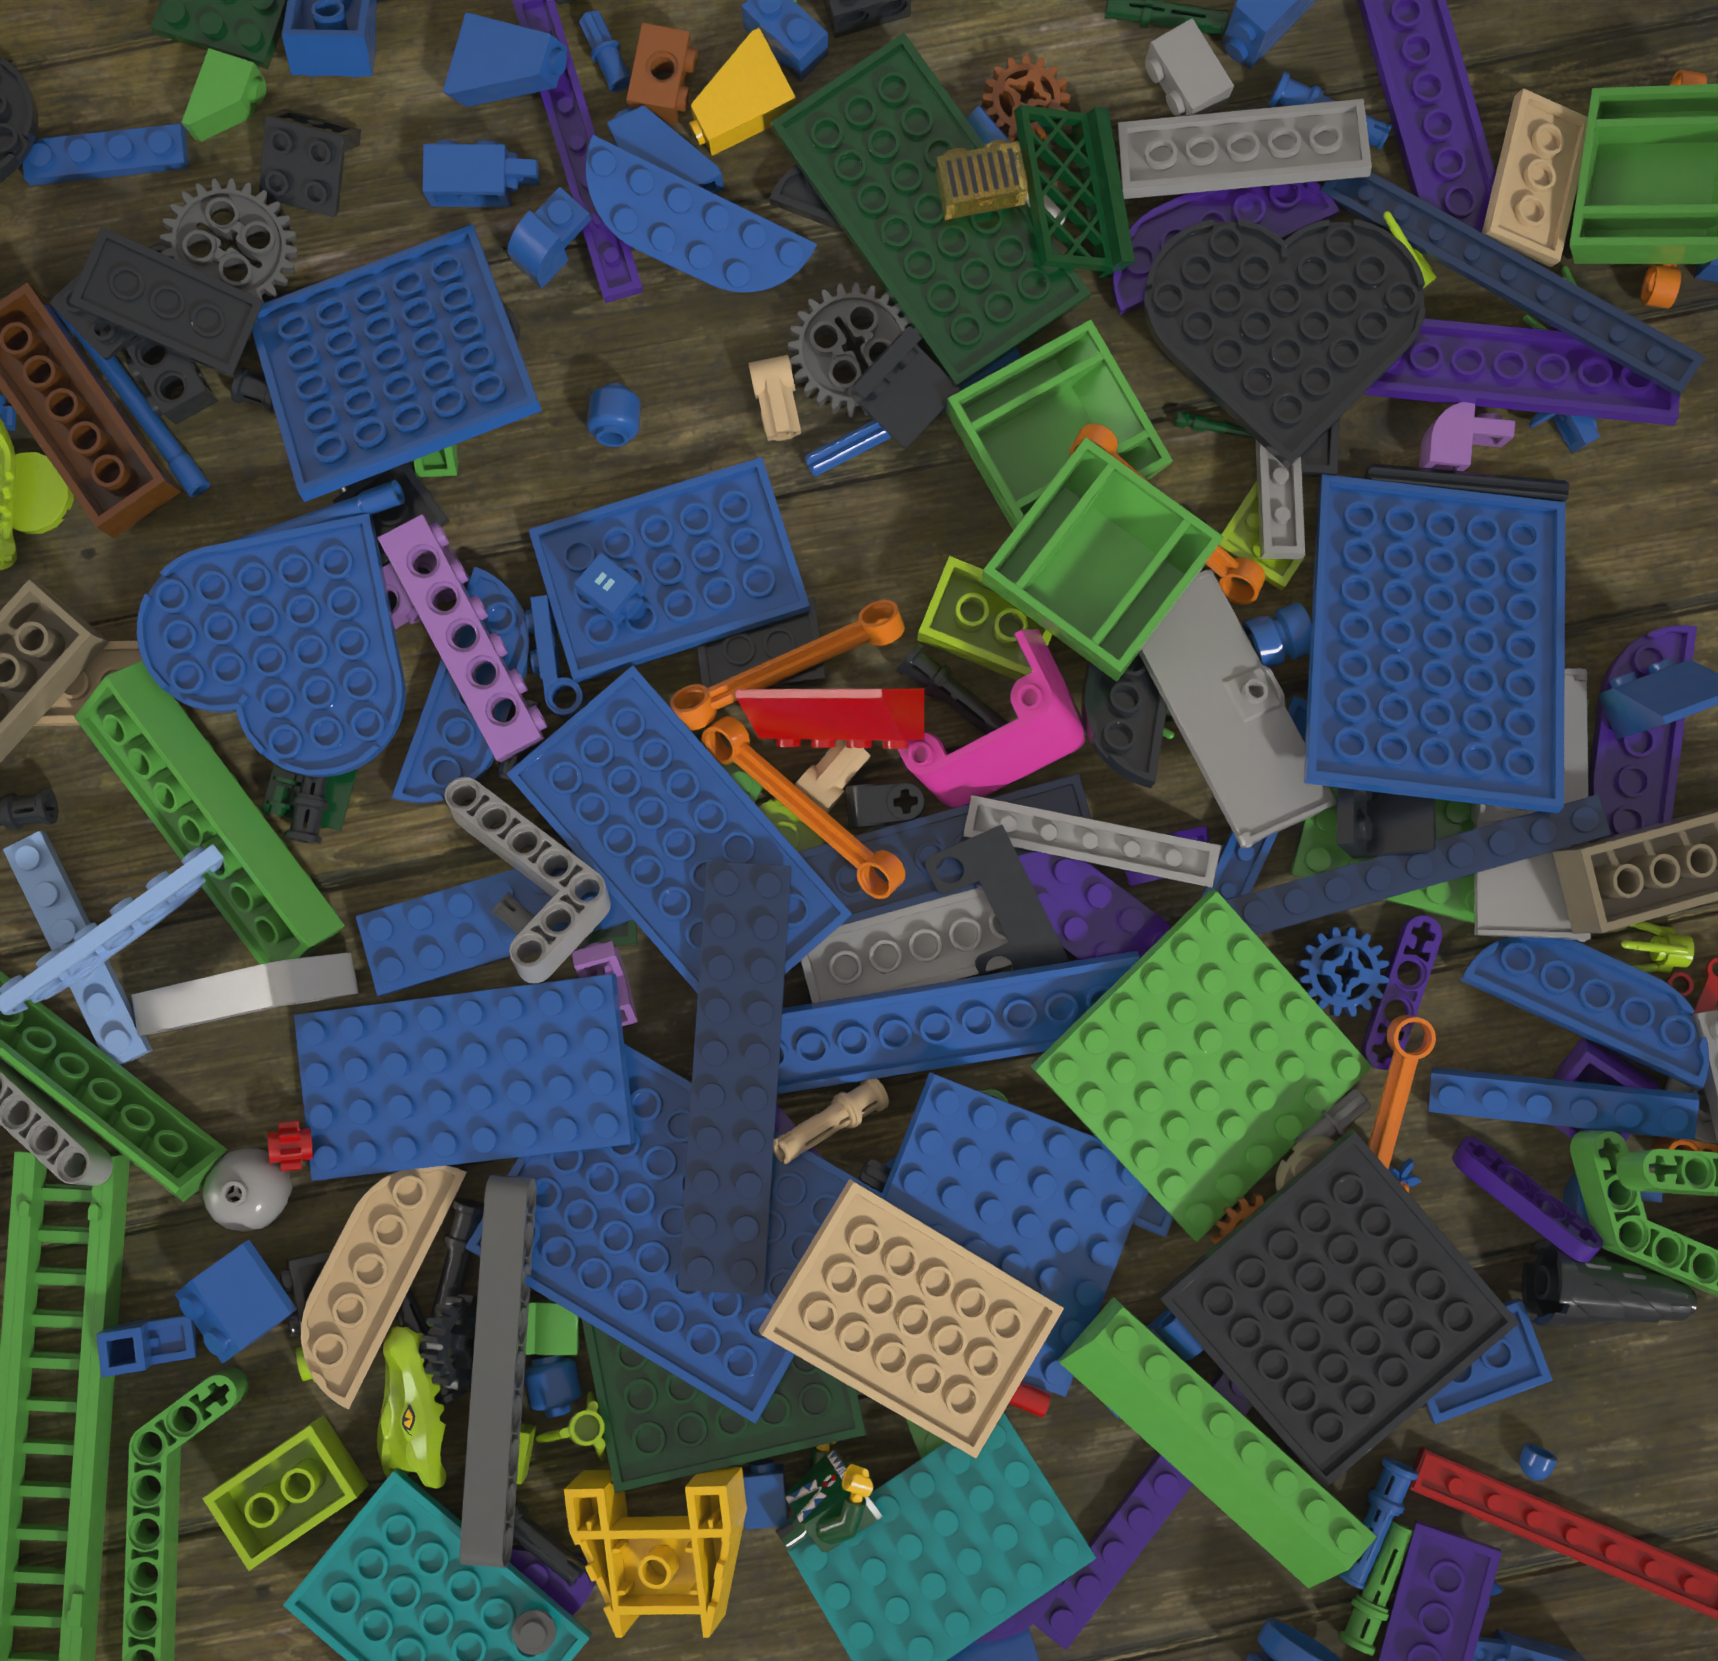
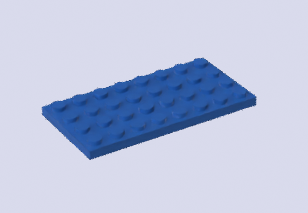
[506,665,852,993]
[294,974,636,1181]

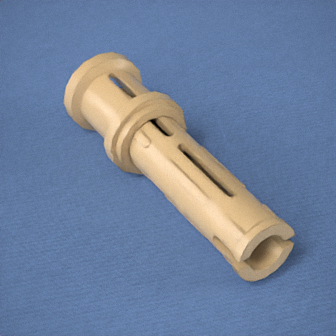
[773,1078,889,1164]

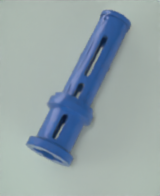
[1268,71,1392,150]
[1339,1456,1419,1589]

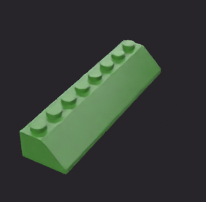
[74,660,345,965]
[0,971,228,1202]
[1058,1297,1377,1588]

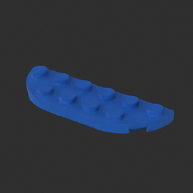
[586,135,817,292]
[392,567,532,803]
[1460,937,1709,1090]

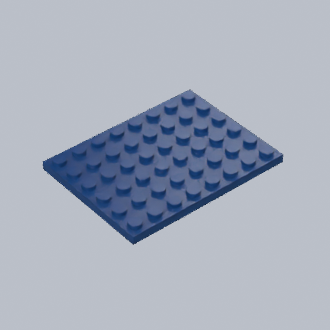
[1304,474,1565,813]
[465,1044,882,1424]

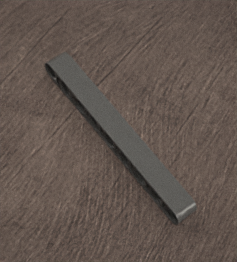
[460,1175,537,1568]

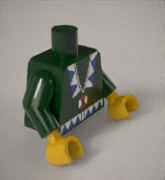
[775,1442,883,1552]

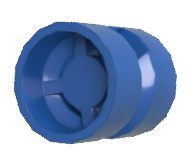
[1242,602,1312,668]

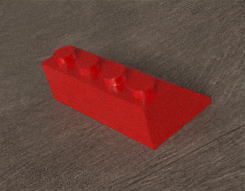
[736,689,924,749]

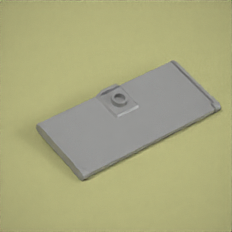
[1139,569,1337,849]
[1470,668,1591,942]

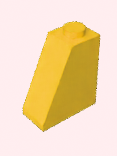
[688,28,796,156]

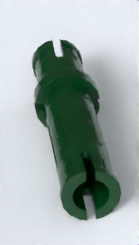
[1104,0,1228,37]

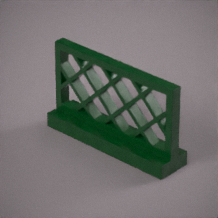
[1014,105,1135,278]

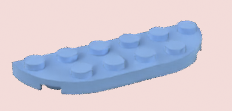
[0,844,224,1015]

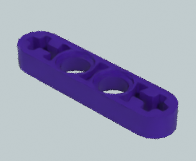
[1361,915,1442,1070]
[1452,1137,1603,1262]

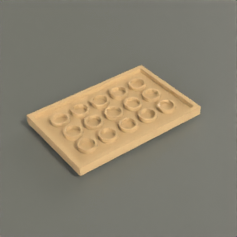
[758,1179,1064,1458]

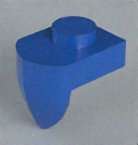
[1529,412,1600,454]

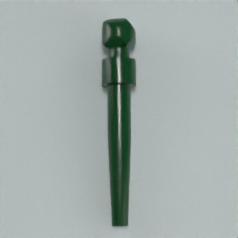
[1173,411,1254,438]

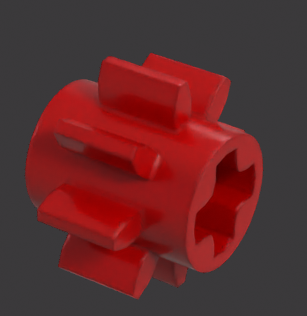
[267,1120,313,1172]

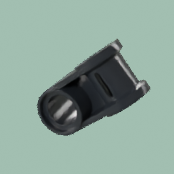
[845,783,925,829]

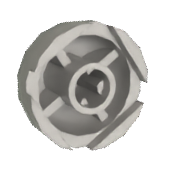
[202,1147,292,1232]

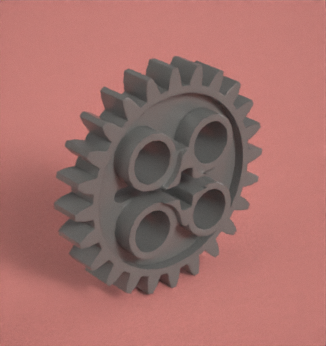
[160,178,298,300]
[788,283,911,417]

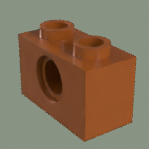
[626,23,698,126]

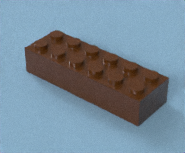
[0,282,181,538]

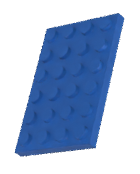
[528,457,811,684]

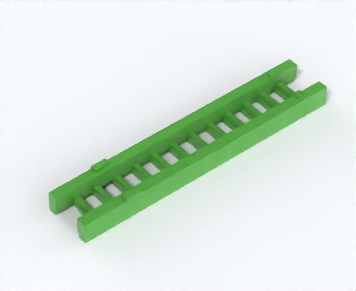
[0,1149,130,1661]

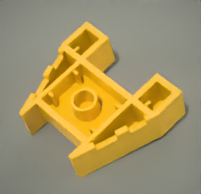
[564,1466,747,1638]

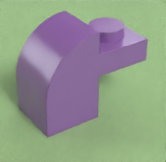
[1419,402,1515,471]
[572,941,638,1026]

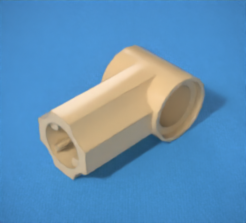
[748,355,801,441]
[795,740,871,813]

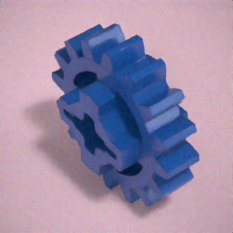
[1296,927,1389,1016]

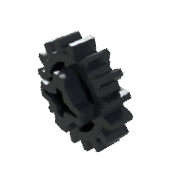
[420,1294,477,1390]

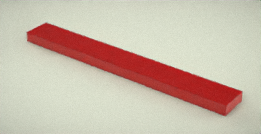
[1409,1447,1718,1620]

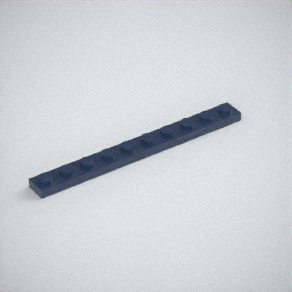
[1320,172,1705,397]
[1225,794,1611,936]

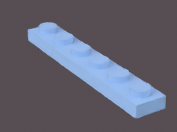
[3,831,153,1066]

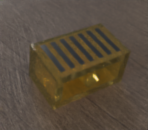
[936,140,1029,220]

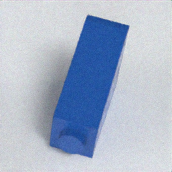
[443,12,568,107]
[607,105,724,194]

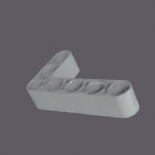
[444,777,611,983]
[131,953,359,1036]
[0,1058,113,1186]

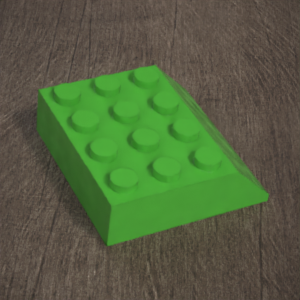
[1570,84,1718,264]
[945,320,1173,531]
[982,437,1224,682]

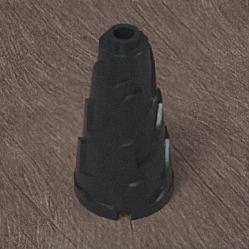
[1521,1240,1697,1327]

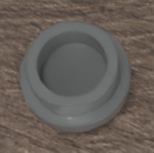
[512,1609,557,1655]

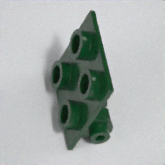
[261,763,358,831]

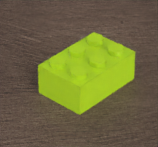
[917,556,1052,681]
[202,1415,369,1571]

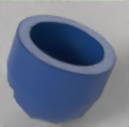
[1519,1443,1558,1481]

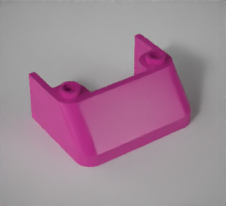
[898,629,1087,808]

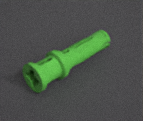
[1338,1520,1414,1655]

